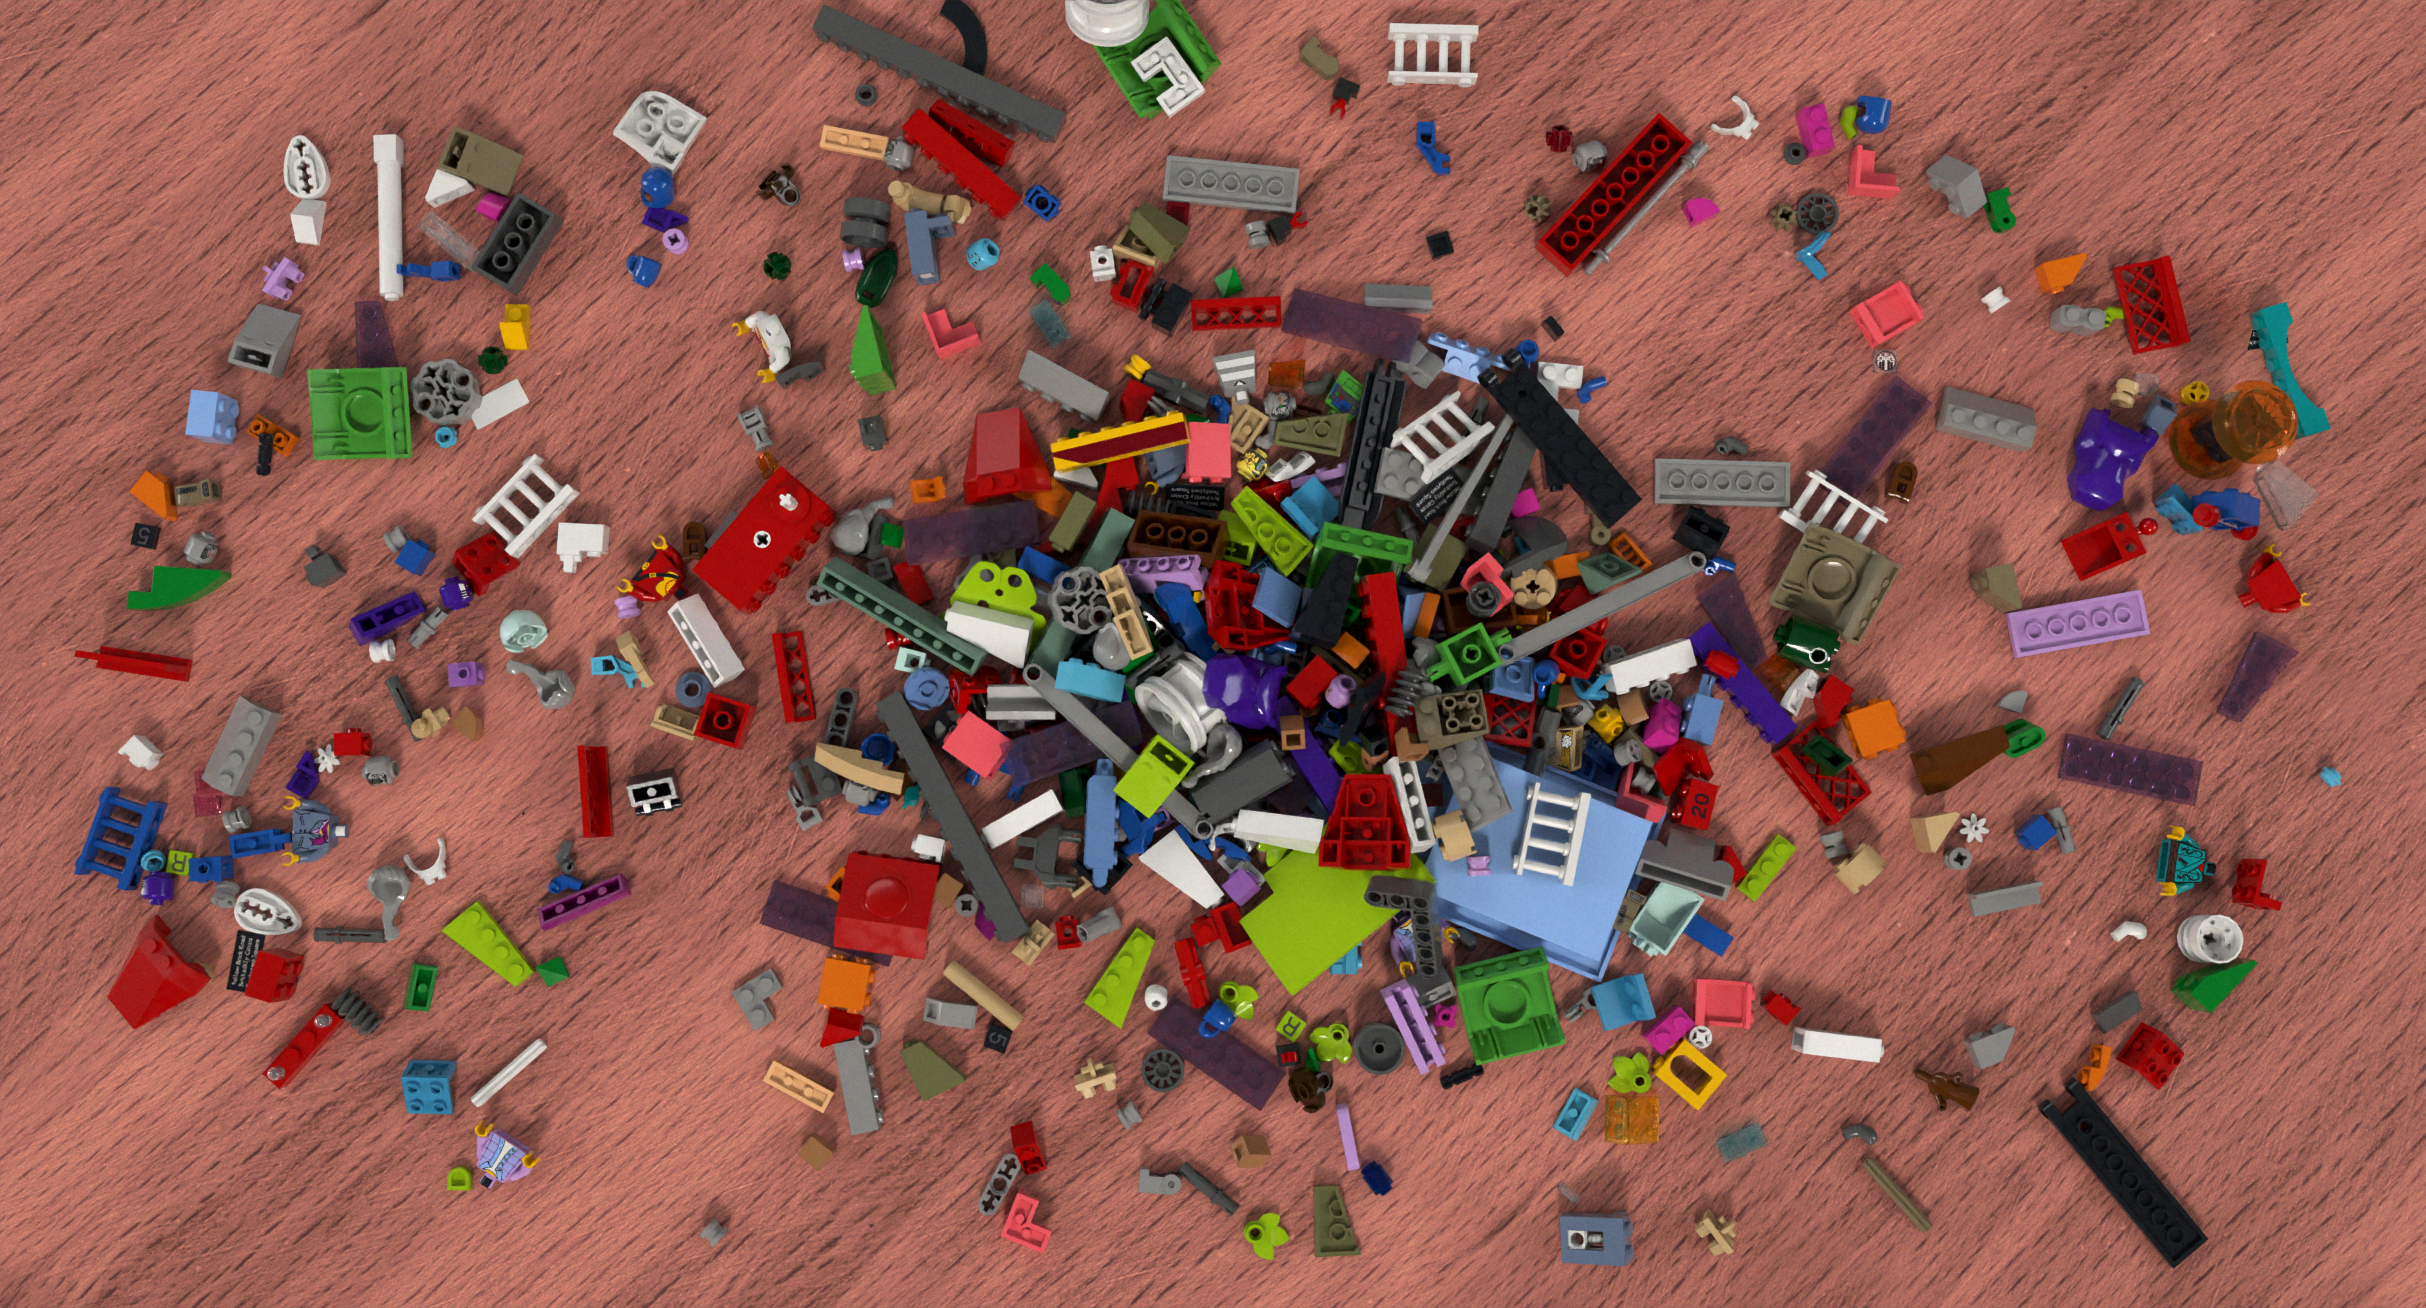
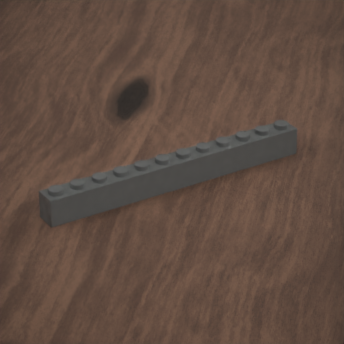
[812,5,1066,143]
[875,691,1032,944]

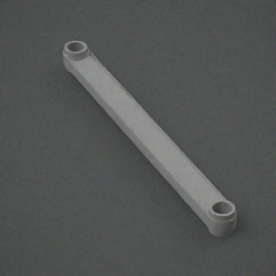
[1407,391,1526,583]
[1496,552,1706,666]
[1022,663,1214,840]

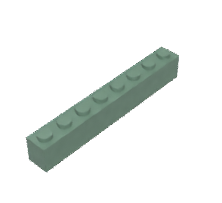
[1025,507,1135,680]
[817,557,989,676]

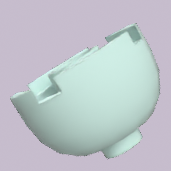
[499,610,548,653]

